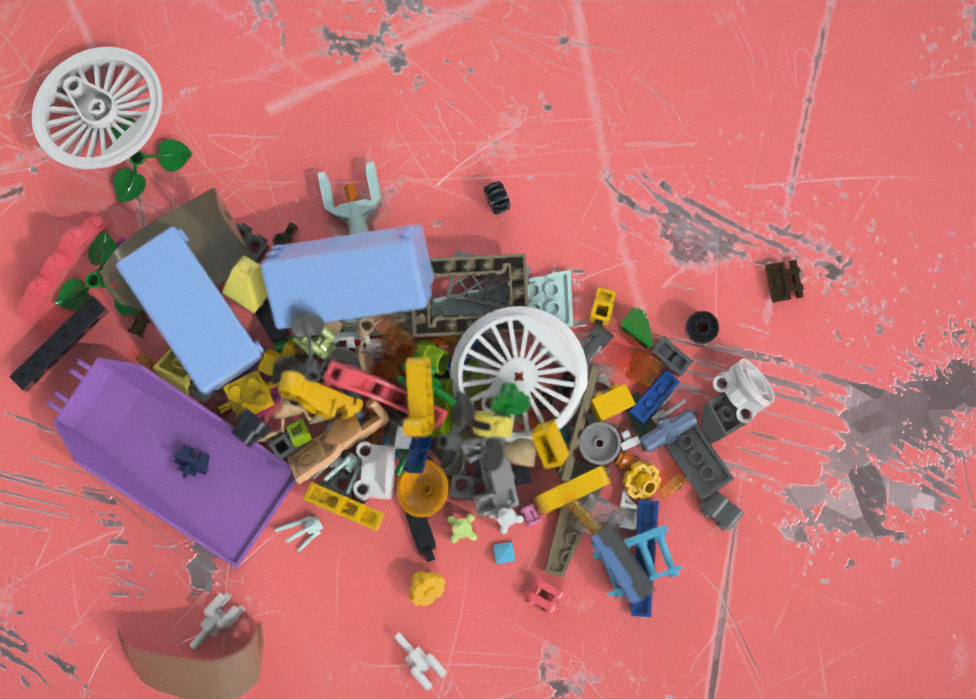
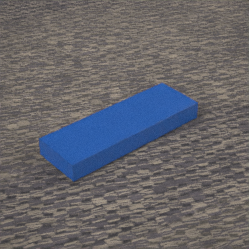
[628,369,680,424]

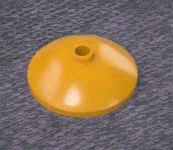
[397,459,448,518]

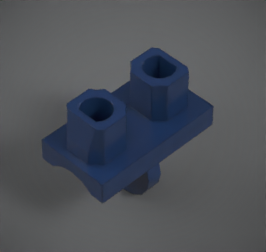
[174,445,210,479]

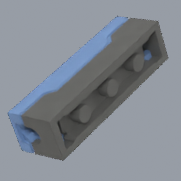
[591,525,656,603]

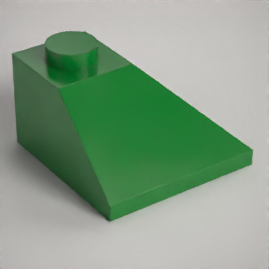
[618,308,653,350]

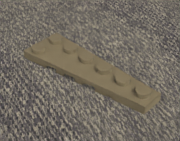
[555,365,600,482]
[545,460,611,577]

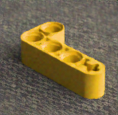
[403,357,434,436]
[533,465,611,515]

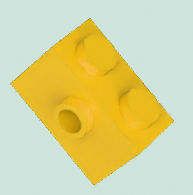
[590,383,636,422]
[531,420,569,469]

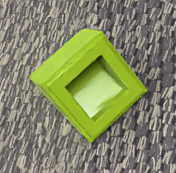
[285,418,312,447]

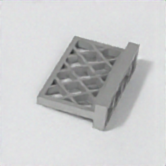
[446,251,531,309]

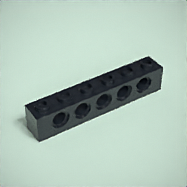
[9,295,110,392]

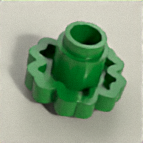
[490,383,530,416]

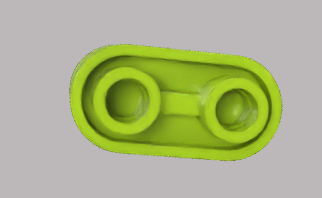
[463,359,491,403]

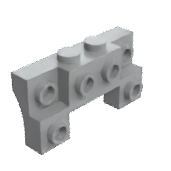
[462,436,519,517]

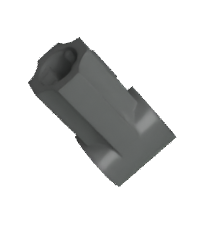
[581,325,614,363]

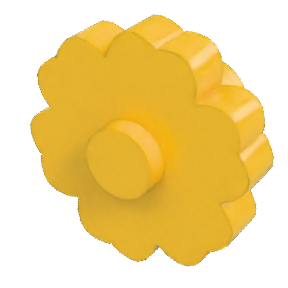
[622,461,661,500]
[408,571,446,607]

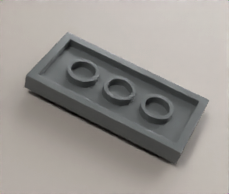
[664,424,734,501]

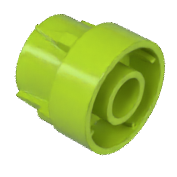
[412,340,451,375]

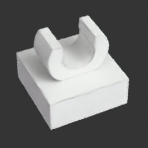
[620,430,641,451]

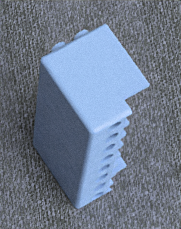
[261,224,434,329]
[116,227,265,395]

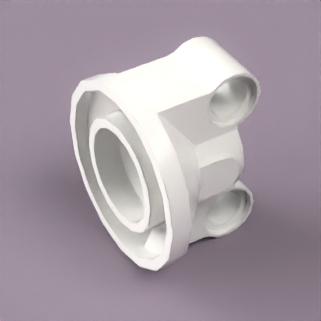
[713,359,775,423]
[354,442,395,501]

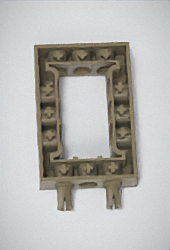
[393,253,529,337]

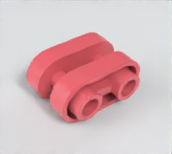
[523,575,568,616]

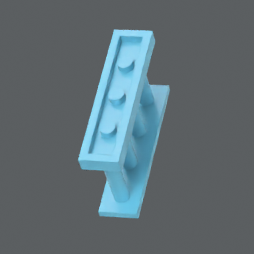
[592,525,684,599]

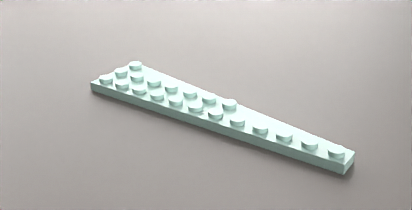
[343,270,573,336]

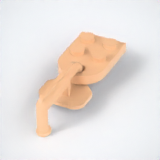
[286,397,389,484]

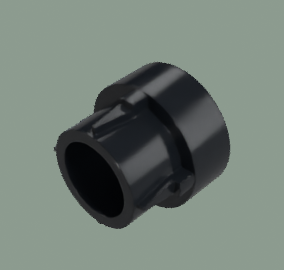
[685,311,719,345]
[231,408,272,448]

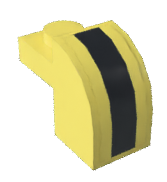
[472,410,513,438]

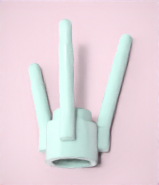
[323,453,362,494]
[274,515,323,552]

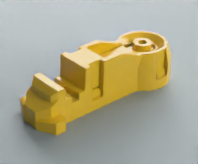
[278,371,363,420]

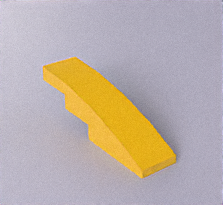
[303,482,385,532]

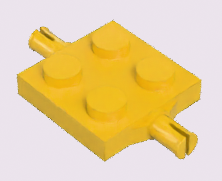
[218,370,279,420]

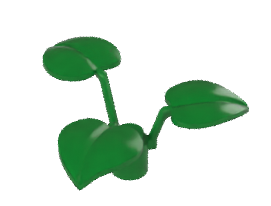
[110,117,192,202]
[55,232,145,316]

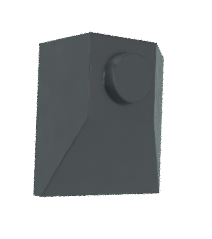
[701,392,746,444]

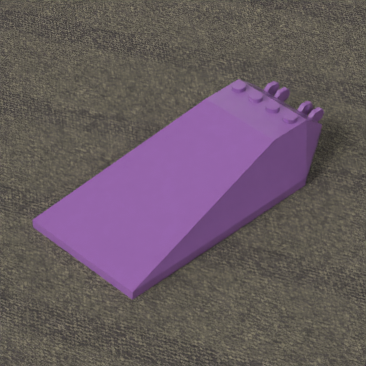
[46,357,297,569]

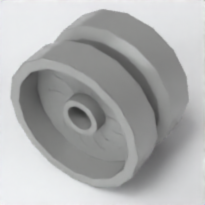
[577,422,621,466]

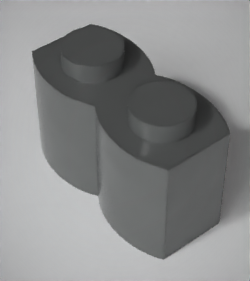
[699,491,744,531]

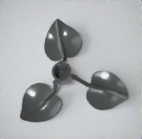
[272,312,361,382]
[438,391,505,476]

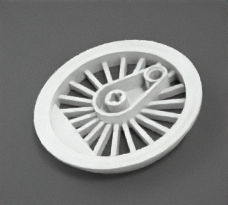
[32,47,163,169]
[450,306,588,442]

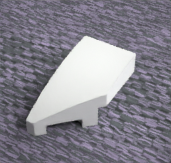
[616,490,638,532]

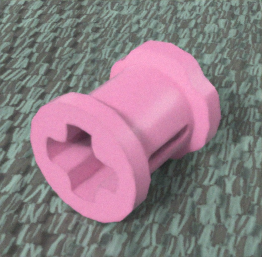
[519,503,543,527]

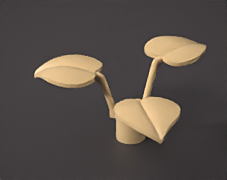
[324,311,402,375]
[256,395,340,442]
[459,409,536,467]

